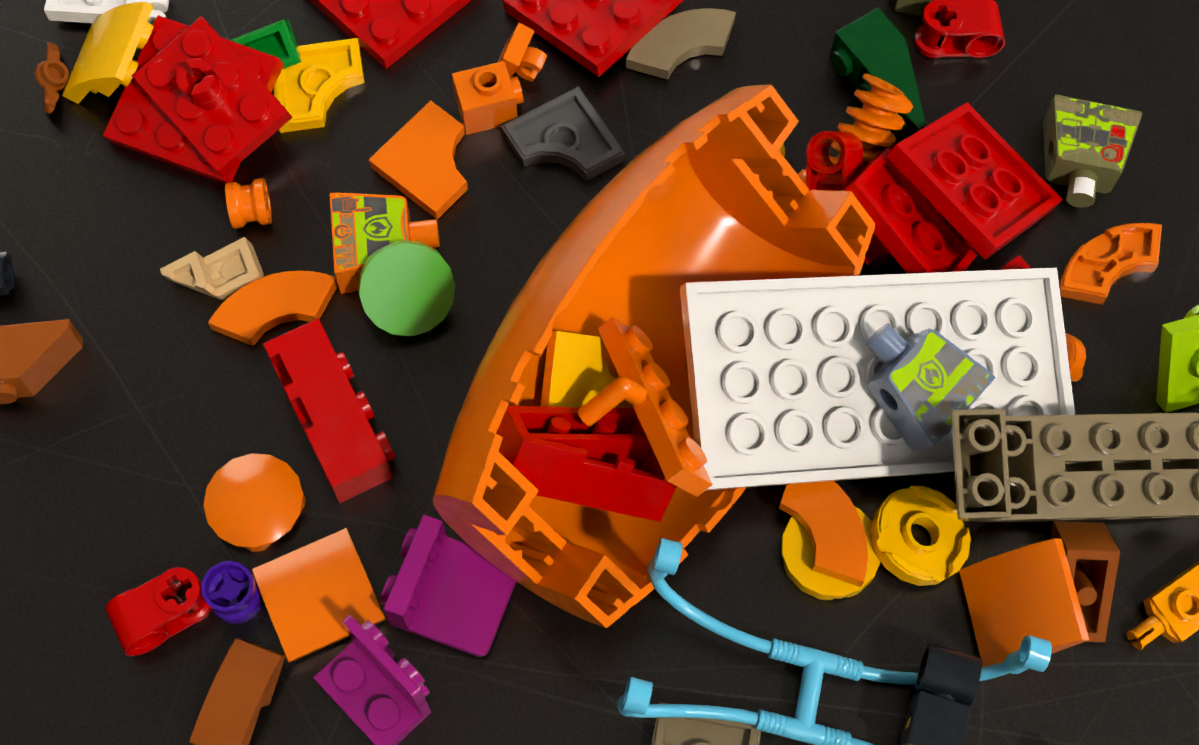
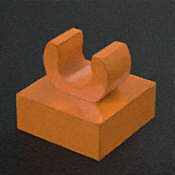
[497,23,547,82]

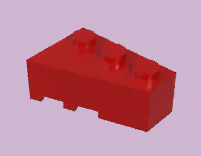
[263,318,396,504]
[496,406,677,522]

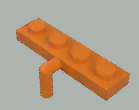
[578,317,713,497]

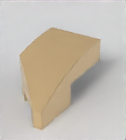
[160,237,265,301]

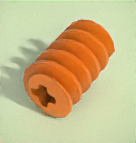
[829,74,913,170]

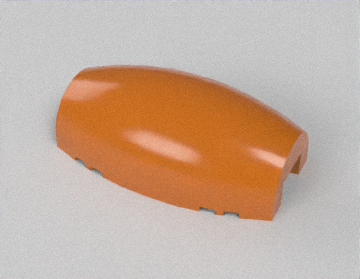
[433,85,876,628]

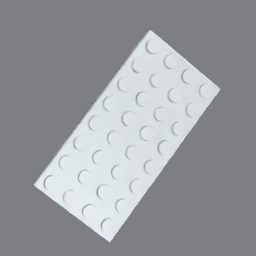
[680,268,1075,490]

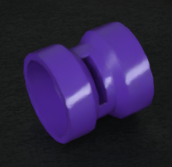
[201,561,263,624]

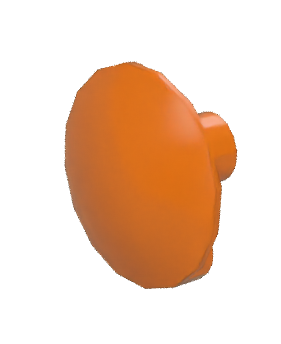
[203,453,306,552]

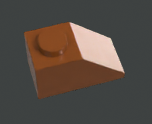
[0,319,83,404]
[1051,521,1120,642]

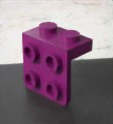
[381,515,517,657]

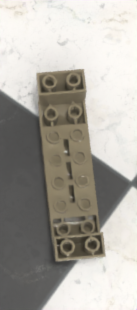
[951,409,1199,522]

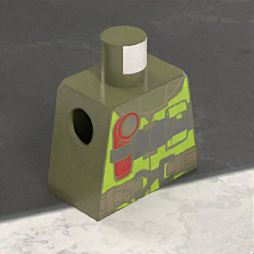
[1043,94,1142,208]

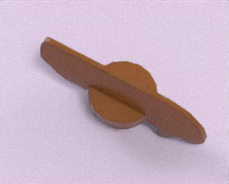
[34,42,69,114]

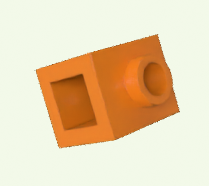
[452,61,524,135]

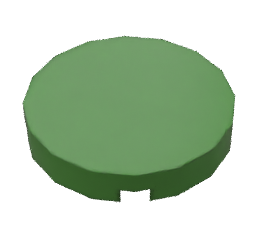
[358,240,455,336]

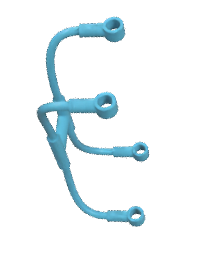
[617,538,1052,745]

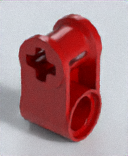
[914,0,1005,58]
[806,131,863,191]
[104,567,212,656]

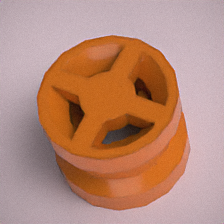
[225,178,272,229]

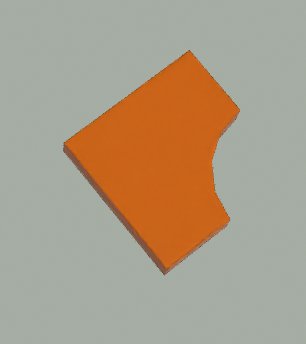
[369,100,468,220]

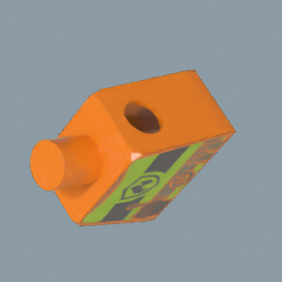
[330,192,440,294]

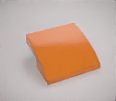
[252,528,386,663]
[959,538,1089,667]

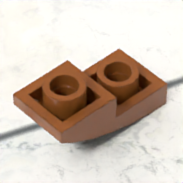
[189,638,286,745]

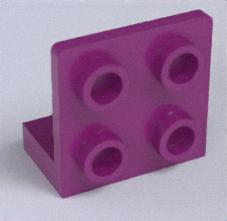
[313,615,432,745]

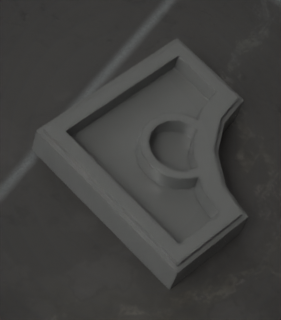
[501,86,625,181]

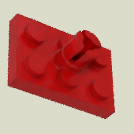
[132,16,293,178]
[842,147,976,274]

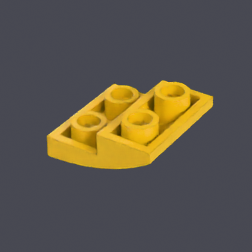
[62,2,153,104]

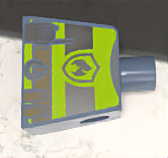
[866,323,996,451]

